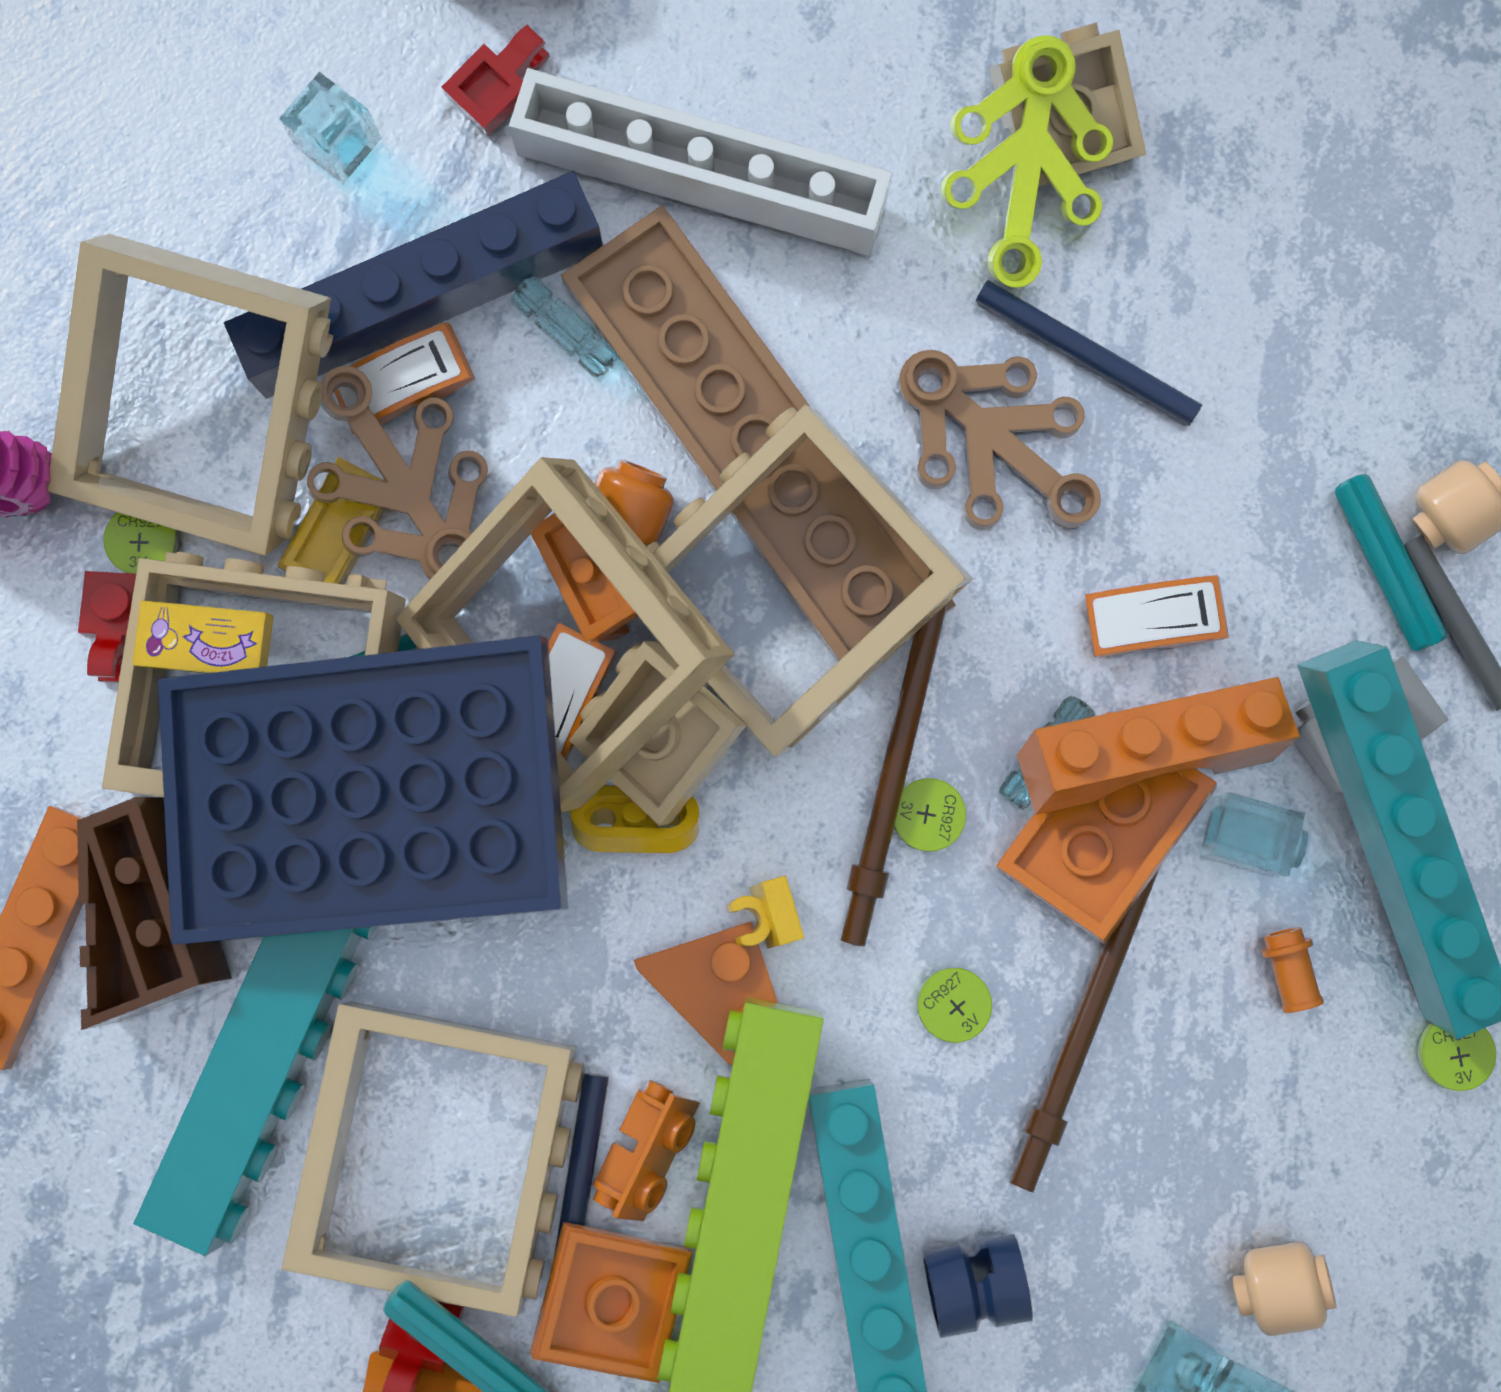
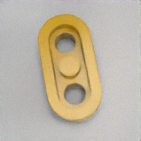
[570,785,699,853]

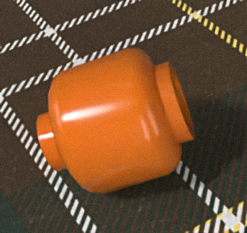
[594,459,674,546]

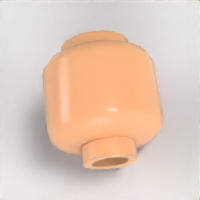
[1411,460,1501,554]
[1233,1242,1337,1336]

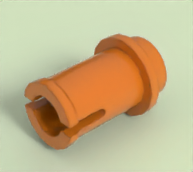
[1261,927,1324,1013]

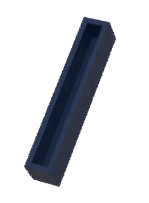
[223,170,603,399]

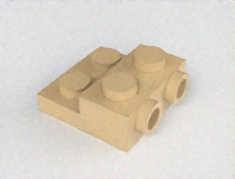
[989,22,1147,186]
[569,641,747,826]

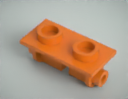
[593,1080,700,1221]

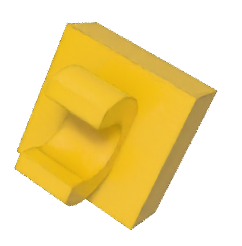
[726,875,804,949]

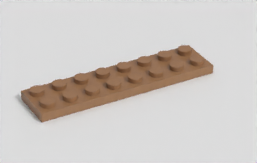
[561,205,956,662]

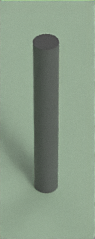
[1404,535,1501,711]

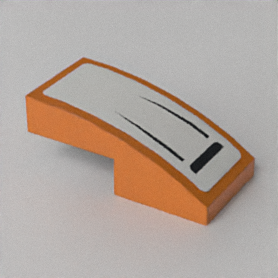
[334,322,476,434]
[1085,575,1229,658]
[548,622,617,761]

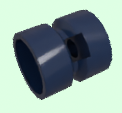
[923,1234,1033,1338]

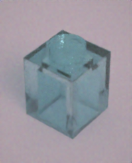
[279,71,382,185]
[1199,792,1308,878]

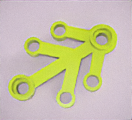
[940,35,1113,288]

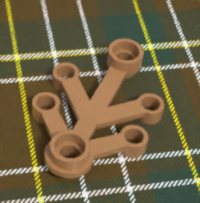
[899,350,1101,530]
[307,366,488,579]

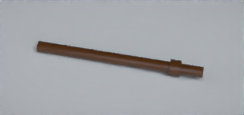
[840,569,948,947]
[1009,866,1161,1193]

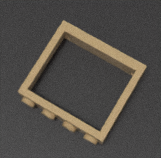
[47,233,334,556]
[646,404,973,757]
[395,457,735,813]
[102,551,406,797]
[281,1002,584,1317]

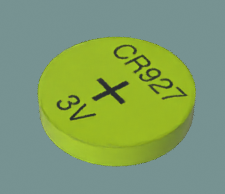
[103,512,179,574]
[894,778,966,852]
[917,968,992,1043]
[1418,1023,1496,1091]

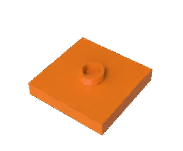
[530,1222,692,1383]

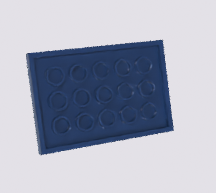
[158,635,568,945]

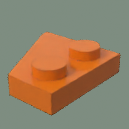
[634,922,778,1065]

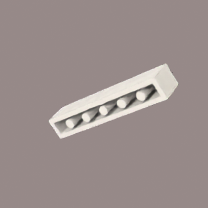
[509,68,892,256]

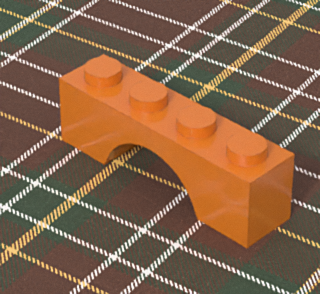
[1016,677,1300,815]

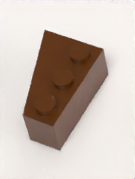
[77,797,232,1030]

